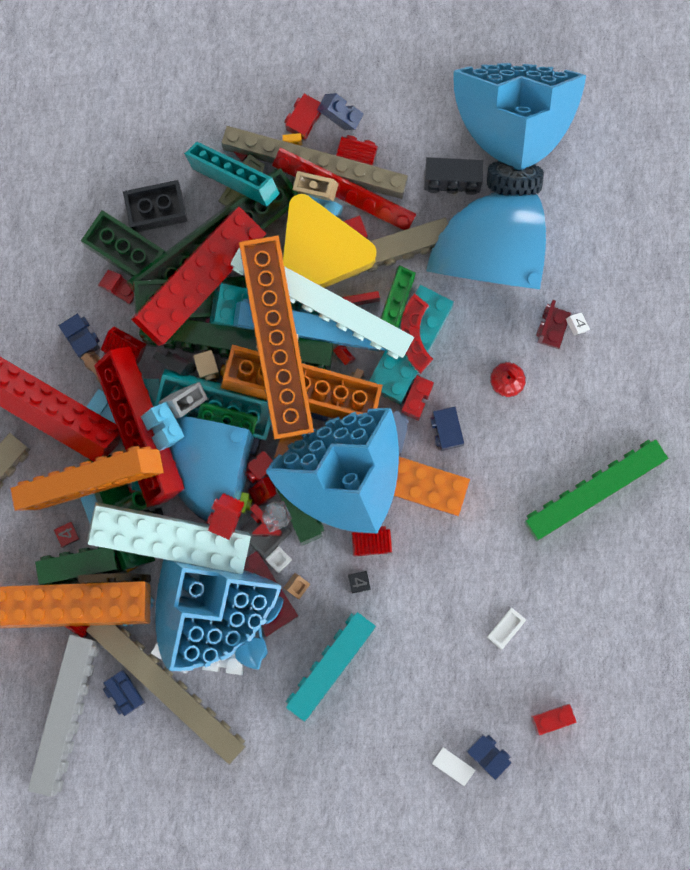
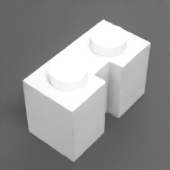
[202,654,244,675]

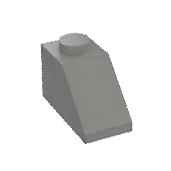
[159,382,208,418]

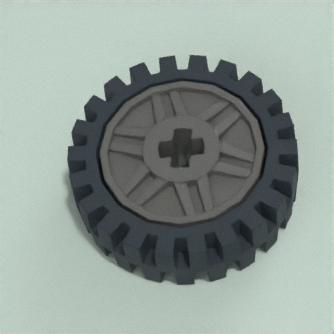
[487,161,544,196]

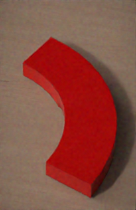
[400,293,433,374]

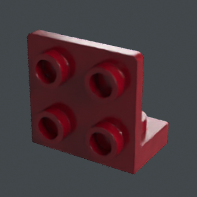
[536,300,571,349]

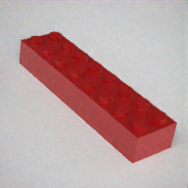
[131,207,267,346]
[94,346,184,507]
[0,357,121,462]

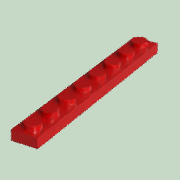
[272,147,416,230]

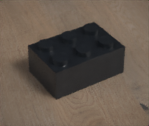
[424,157,483,195]
[123,180,188,232]

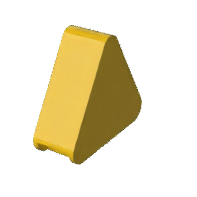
[283,194,377,288]

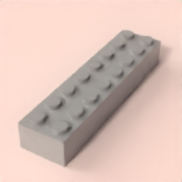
[28,635,100,797]

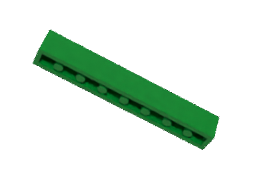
[524,439,669,542]

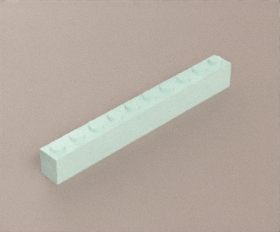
[230,248,414,359]

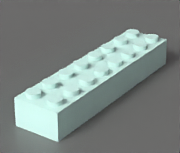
[87,502,251,574]

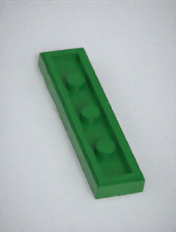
[380,265,416,328]

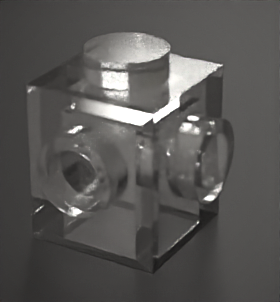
[262,501,292,532]

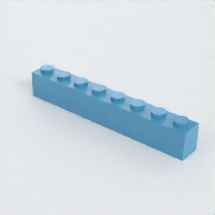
[233,299,386,352]

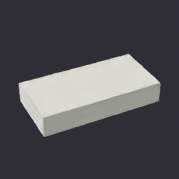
[486,607,526,650]
[432,747,475,786]

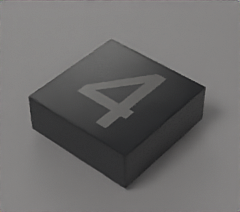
[348,571,371,594]

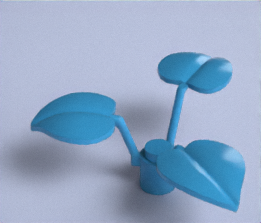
[235,597,283,670]

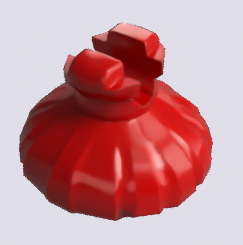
[490,362,526,397]

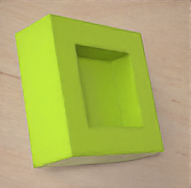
[240,492,253,514]

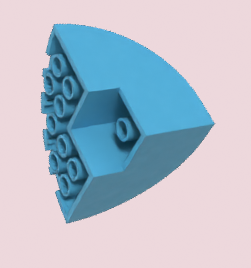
[453,63,586,170]
[426,192,546,289]
[266,408,399,534]
[170,416,254,522]
[155,559,281,671]

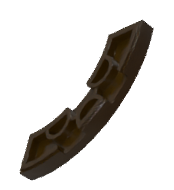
[78,573,151,584]

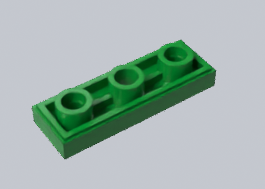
[197,402,258,435]

